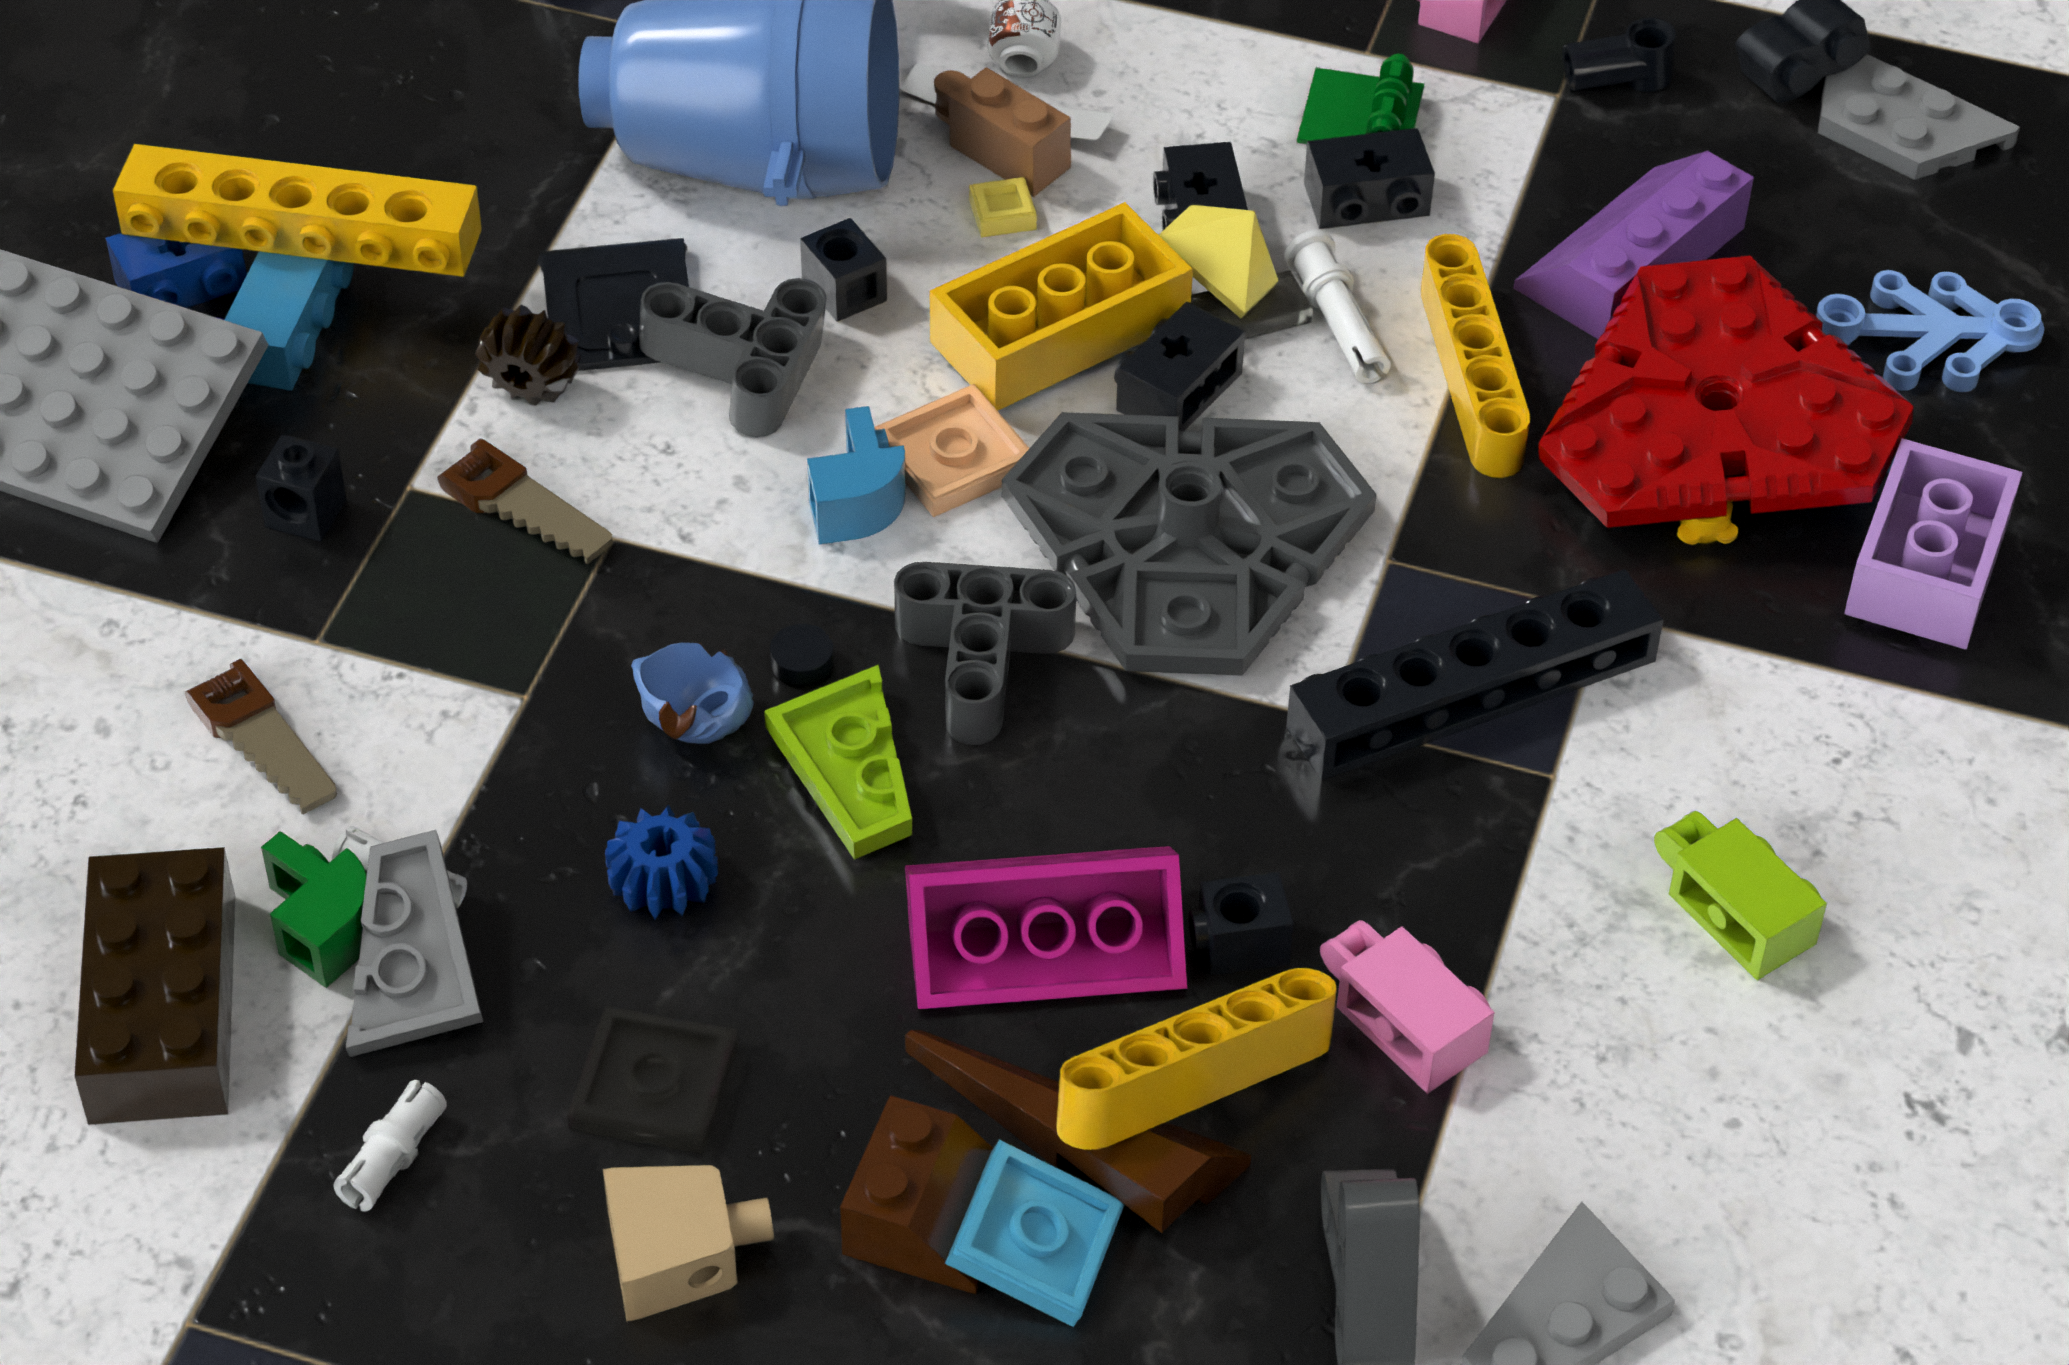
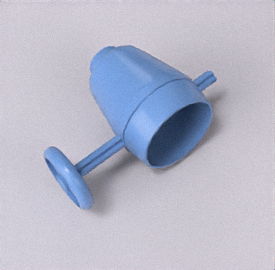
[579,0,900,206]

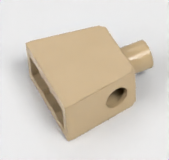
[603,1165,774,1321]

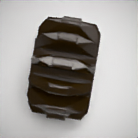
[475,305,581,406]

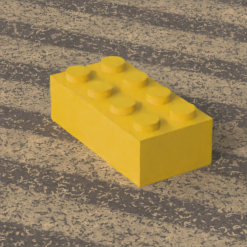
[929,202,1193,411]

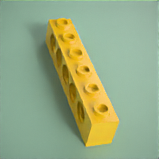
[113,144,482,277]

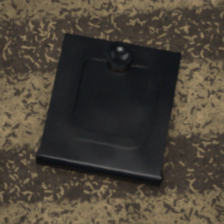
[537,238,689,371]

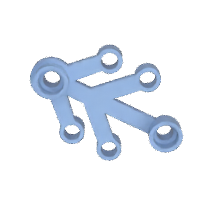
[1816,270,2044,392]

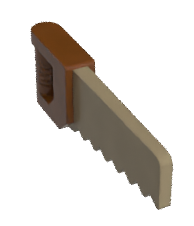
[437,439,613,564]
[185,659,337,815]

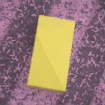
[1159,205,1278,319]

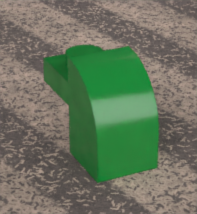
[261,831,366,988]

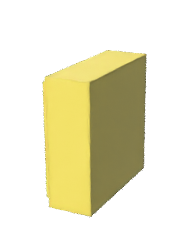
[969,177,1037,238]

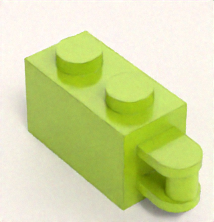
[1654,811,1827,981]

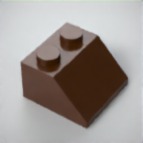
[840,1095,993,1294]

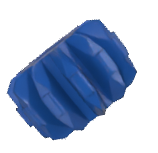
[605,805,718,919]

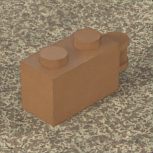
[934,67,1071,197]

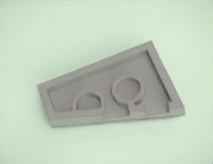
[346,830,483,1057]
[1461,1202,1675,1365]

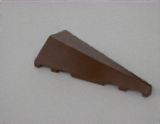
[905,1030,1251,1233]

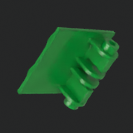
[1296,54,1425,145]

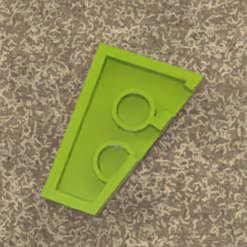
[764,665,912,860]

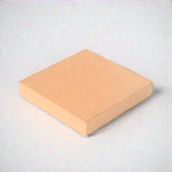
[874,384,1029,517]

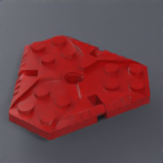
[1539,256,1914,528]

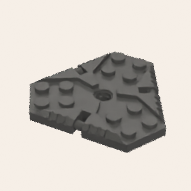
[1002,412,1377,676]

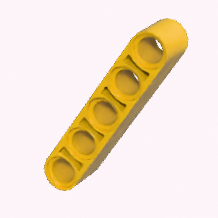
[1421,234,1530,478]
[1056,968,1337,1150]

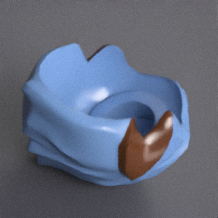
[631,642,754,744]

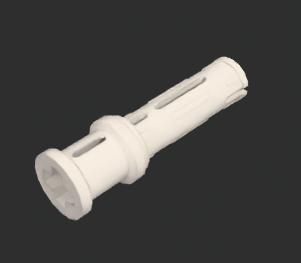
[1284,229,1391,384]

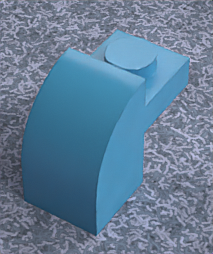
[807,406,905,545]

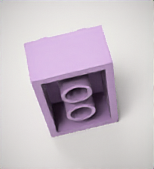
[1844,438,2023,650]

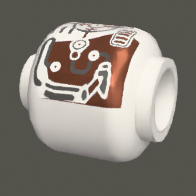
[987,0,1062,77]

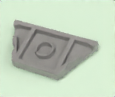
[1818,54,2020,180]

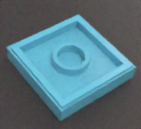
[945,1140,1125,1327]

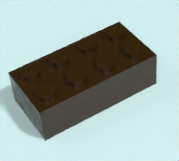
[74,847,236,1125]

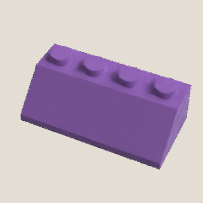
[1514,151,1754,339]

